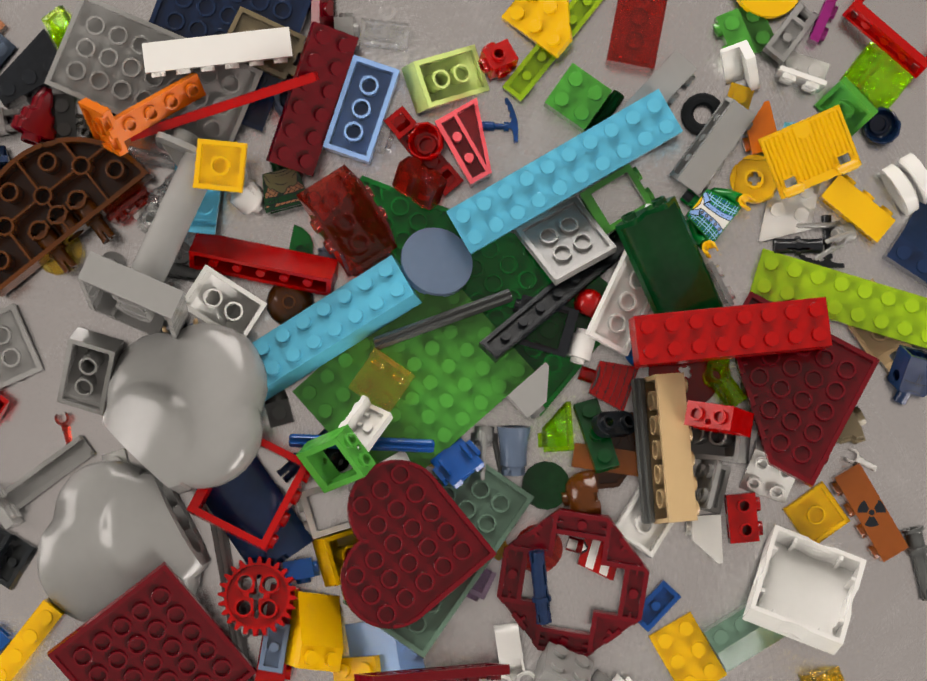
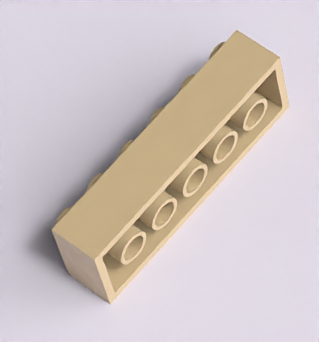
[643,372,700,524]

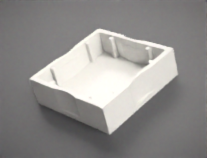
[742,525,867,655]

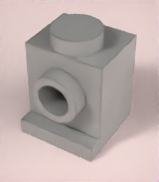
[334,13,360,49]

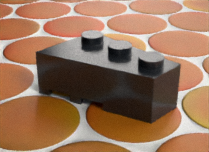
[0,29,58,109]

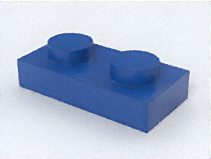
[638,580,681,632]

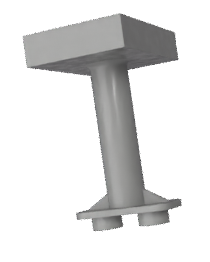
[77,127,248,339]

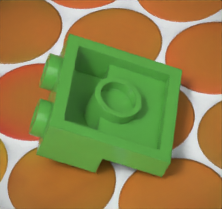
[712,8,774,55]

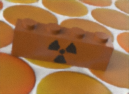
[831,463,909,562]

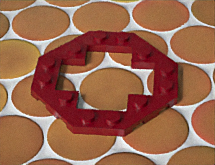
[497,508,650,657]

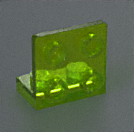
[841,42,913,108]

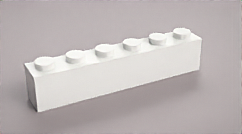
[142,27,293,78]

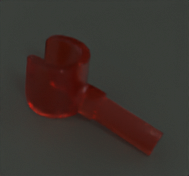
[55,412,71,445]

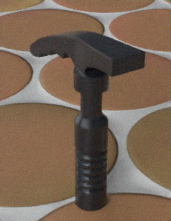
[799,215,845,268]

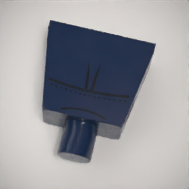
[888,345,927,405]

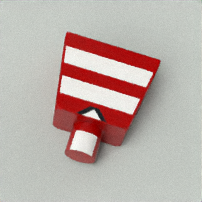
[565,536,617,580]

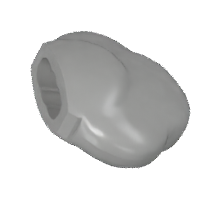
[102,323,268,494]
[37,460,210,622]

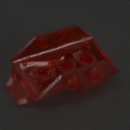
[296,165,397,278]

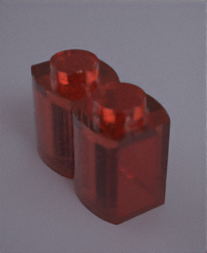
[392,156,447,210]

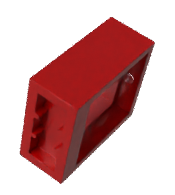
[684,400,754,438]

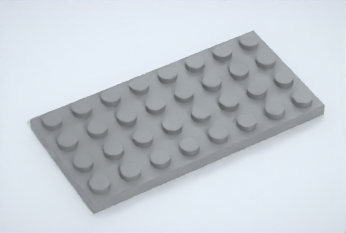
[44,0,263,142]

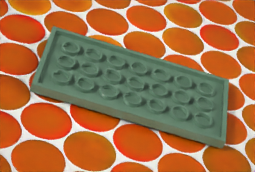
[343,464,534,659]

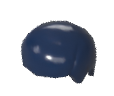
[862,107,901,145]

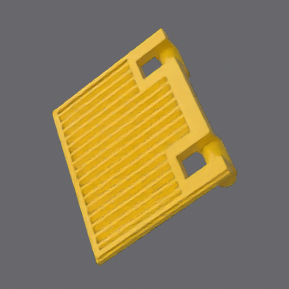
[758,104,862,199]

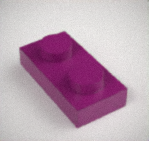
[806,0,838,46]

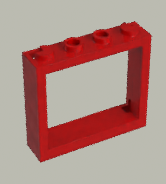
[842,0,927,78]
[186,438,311,553]

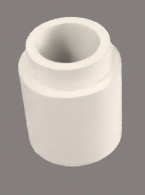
[567,327,596,365]

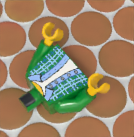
[680,187,756,258]

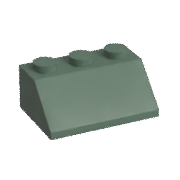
[701,603,785,672]

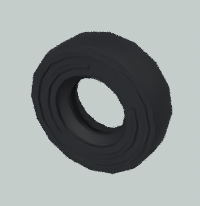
[681,93,721,136]

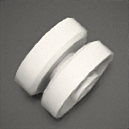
[880,152,927,216]

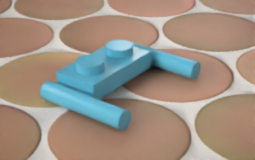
[175,164,221,235]

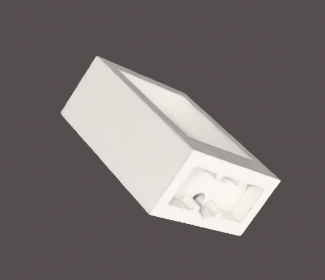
[297,481,355,539]

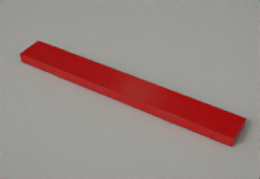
[130,71,320,142]

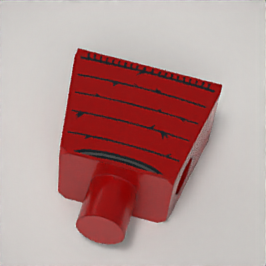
[578,361,639,411]

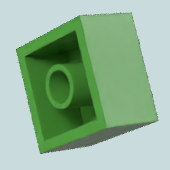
[544,63,612,133]

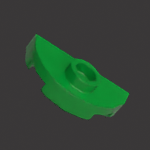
[289,224,314,254]

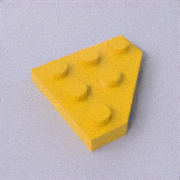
[502,0,573,59]

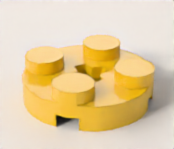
[730,155,777,204]

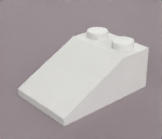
[185,264,267,337]

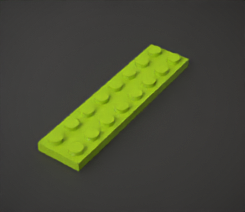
[750,248,927,349]

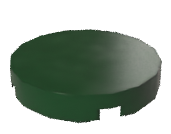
[522,461,569,510]

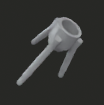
[796,220,856,261]
[471,426,502,480]

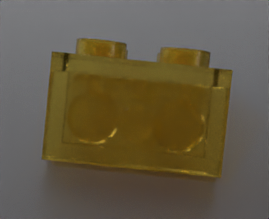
[349,347,416,412]

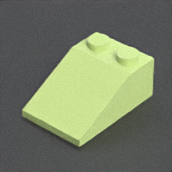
[401,44,490,114]

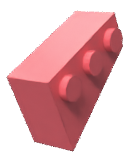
[434,98,492,187]

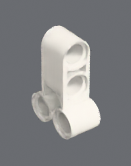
[492,622,535,681]

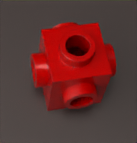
[478,39,519,80]

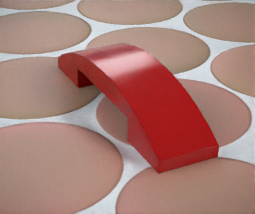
[384,106,464,196]

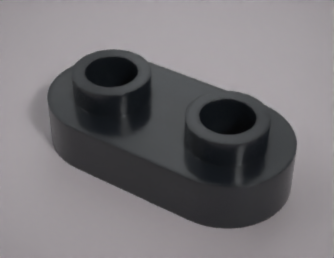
[591,411,635,438]

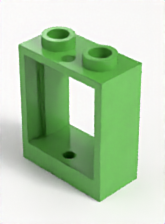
[579,164,655,235]
[296,424,376,493]

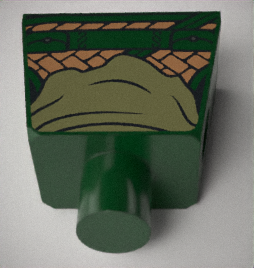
[262,162,312,215]

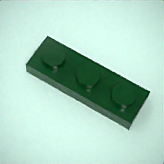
[573,398,620,474]

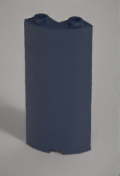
[196,456,314,579]

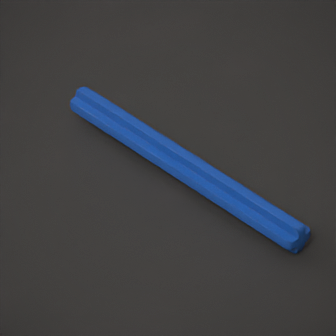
[289,434,435,453]

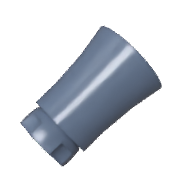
[497,425,531,476]

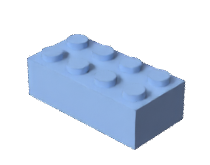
[323,55,400,165]

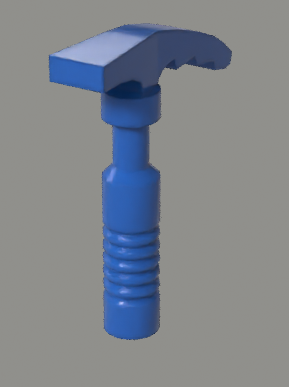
[482,98,518,143]

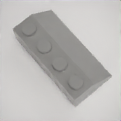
[506,362,549,419]

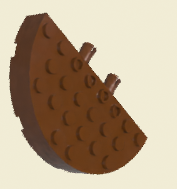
[0,137,154,297]

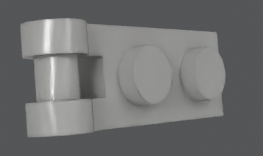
[762,0,819,65]

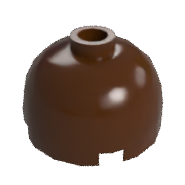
[266,285,315,325]
[561,470,601,514]

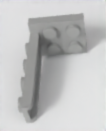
[0,435,95,529]

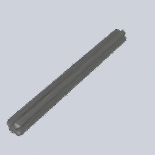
[373,289,513,349]
[631,378,655,524]

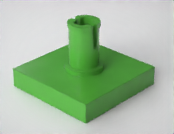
[814,76,879,136]

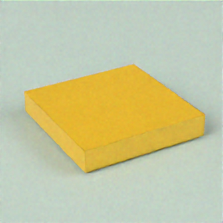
[193,138,248,193]
[782,481,850,543]

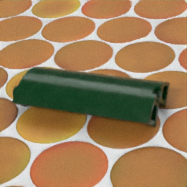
[615,196,724,314]

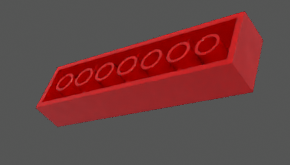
[628,297,832,368]

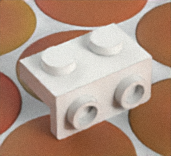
[338,395,393,452]

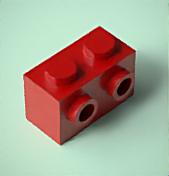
[724,492,763,544]

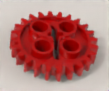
[217,556,298,637]

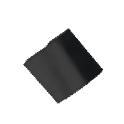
[0,526,38,590]

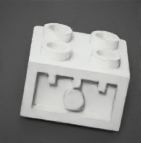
[774,51,830,94]
[740,434,795,503]

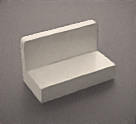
[720,40,760,91]

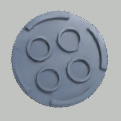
[400,228,473,297]

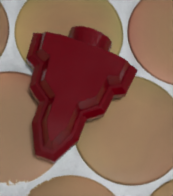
[10,86,57,145]

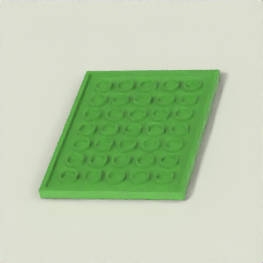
[292,289,535,468]

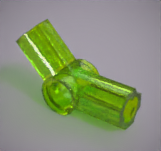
[703,359,747,407]

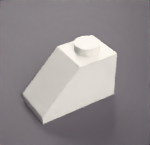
[685,514,723,564]

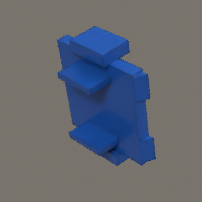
[430,437,485,489]

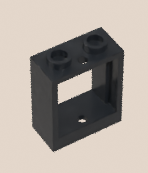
[513,294,579,358]

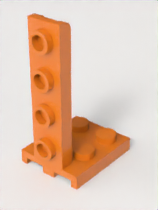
[78,73,206,157]

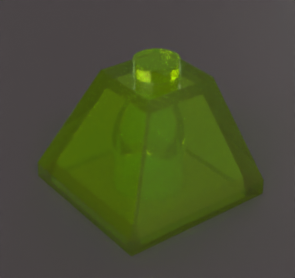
[537,401,574,452]

